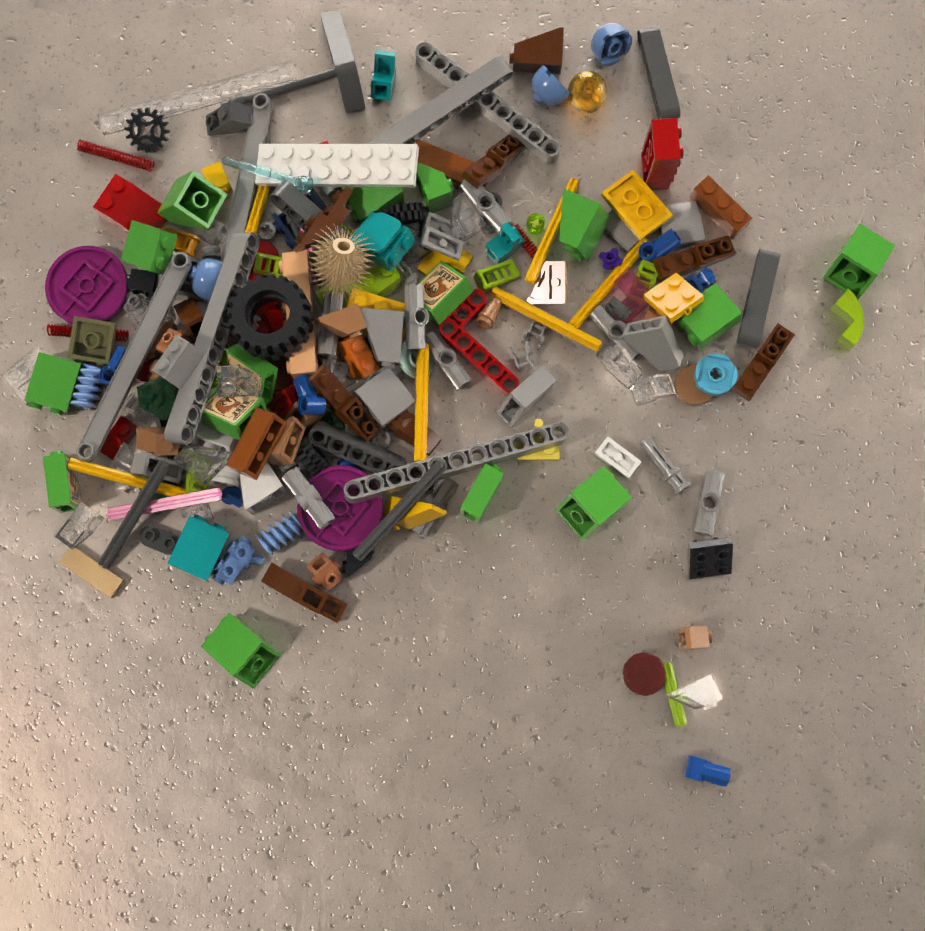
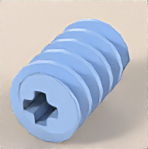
[70,364,104,410]
[255,511,303,555]

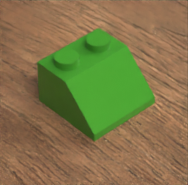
[416,163,454,213]

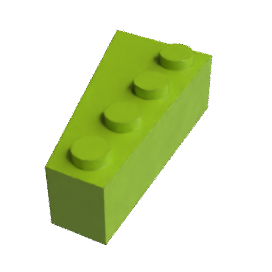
[315,265,402,309]

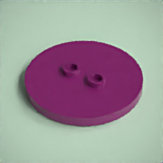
[45,246,129,325]
[297,466,384,552]

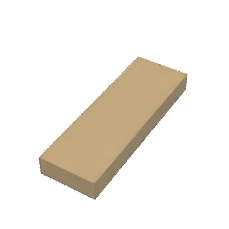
[59,545,124,598]

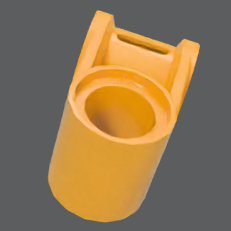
[162,227,201,258]

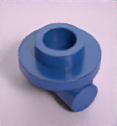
[221,486,243,508]

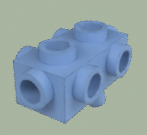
[212,536,264,585]

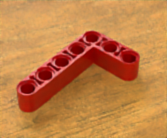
[439,289,519,397]

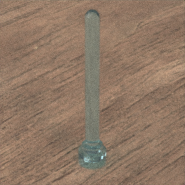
[222,157,313,194]

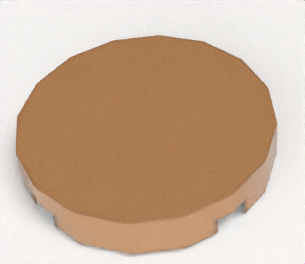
[674,364,716,406]

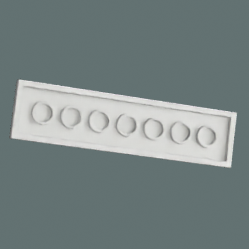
[255,144,419,187]

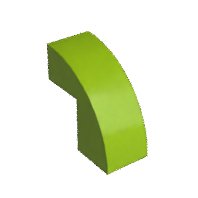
[830,289,864,351]

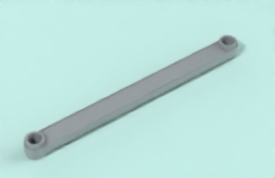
[221,93,273,262]
[76,252,192,462]

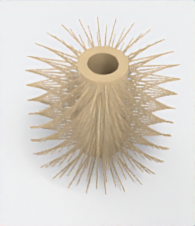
[306,225,376,300]

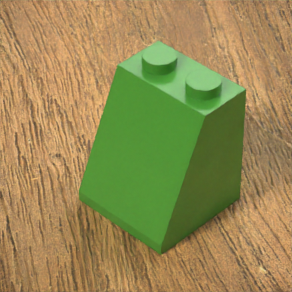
[157,170,228,229]
[341,187,405,226]
[559,189,611,262]
[823,224,895,299]
[555,466,632,541]
[201,613,281,688]

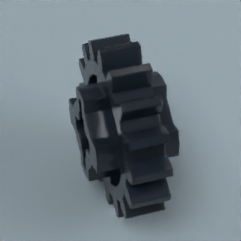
[124,107,170,153]

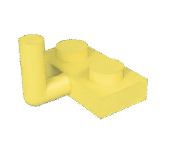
[517,419,560,461]

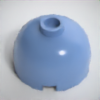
[591,23,632,66]
[532,65,571,106]
[188,258,223,301]

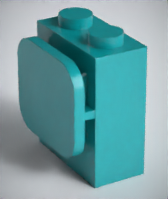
[351,211,416,272]
[167,514,229,581]

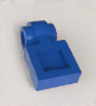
[685,268,716,293]

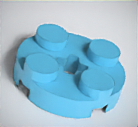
[694,353,737,396]

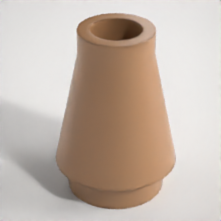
[476,297,502,329]

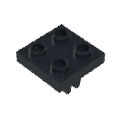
[687,537,733,580]

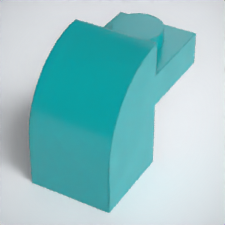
[371,50,396,101]
[485,222,525,264]

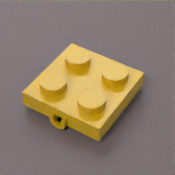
[644,273,704,323]

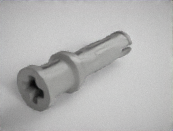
[640,436,691,495]

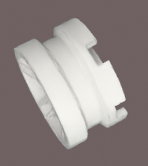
[210,464,240,488]

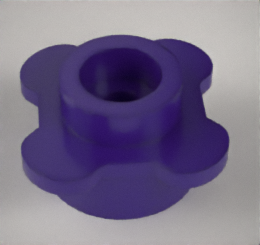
[599,248,622,270]

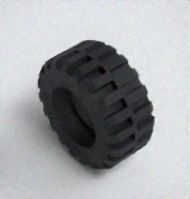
[227,274,314,361]

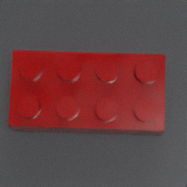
[641,118,684,191]

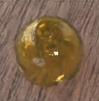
[567,71,607,113]

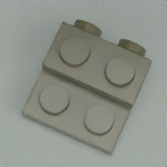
[68,316,117,368]

